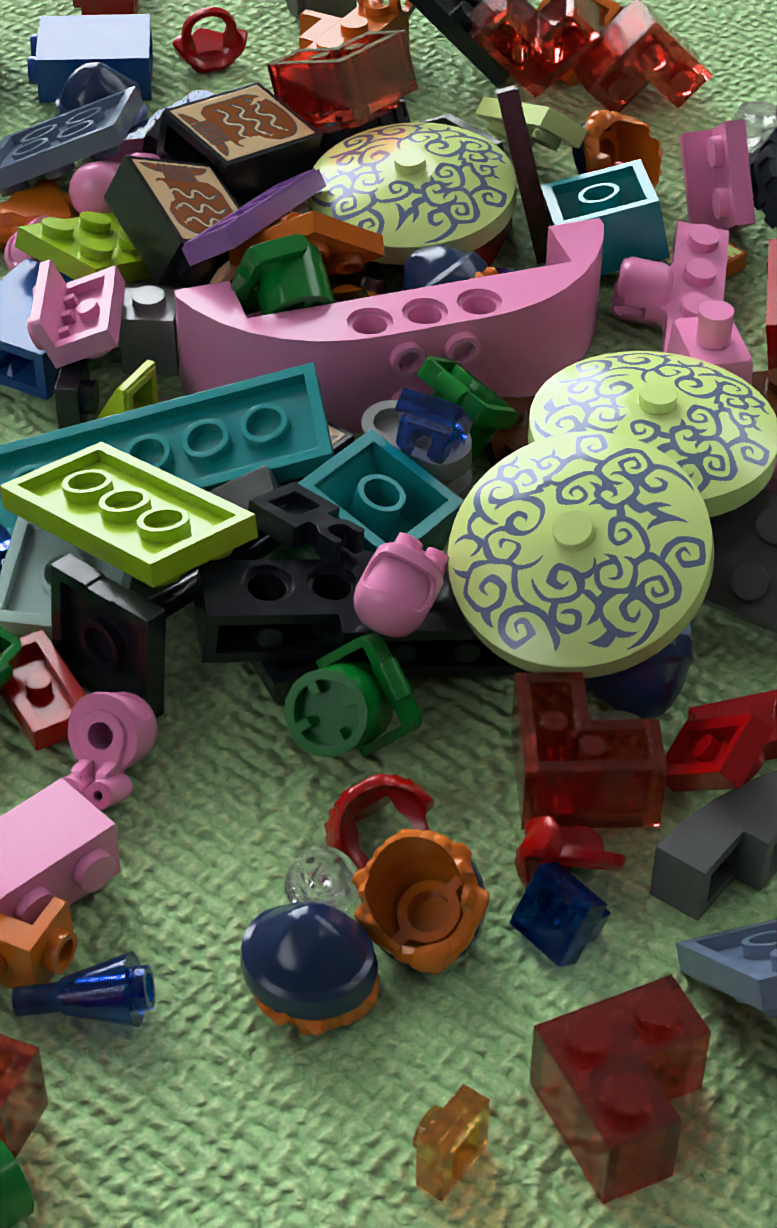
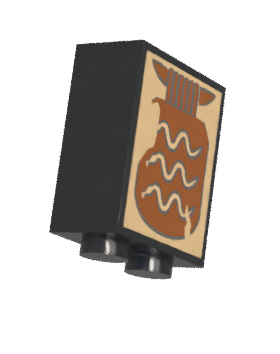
[156,82,322,203]
[103,155,240,286]

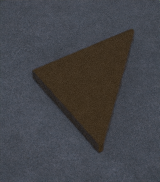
[496,85,549,265]

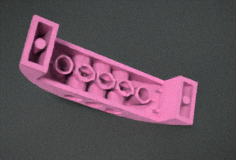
[174,218,604,434]

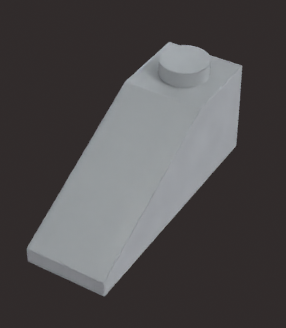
[119,277,196,376]

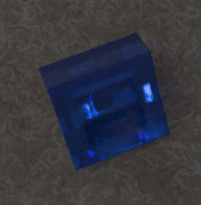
[394,387,473,464]
[509,861,611,967]

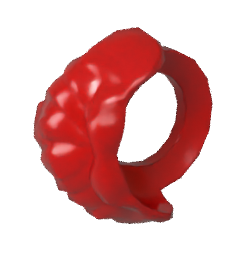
[172,7,248,73]
[324,774,434,870]
[514,816,626,908]

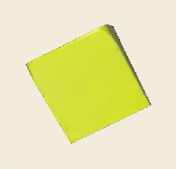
[96,359,159,419]

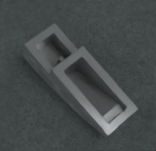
[650,770,777,921]

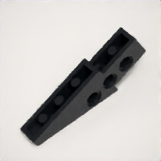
[194,547,537,678]

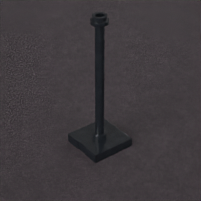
[51,531,283,719]

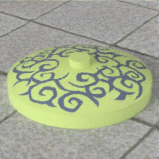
[308,122,516,265]
[528,351,777,518]
[448,431,714,679]

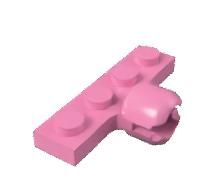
[612,221,729,353]

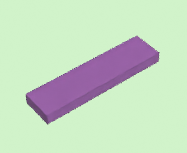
[182,168,327,266]

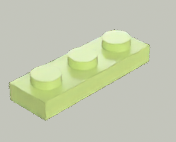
[475,97,588,151]

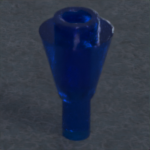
[12,951,155,1027]

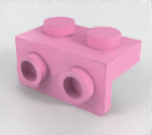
[27,259,126,368]

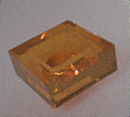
[412,1084,490,1201]

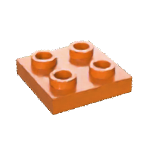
[229,210,385,277]

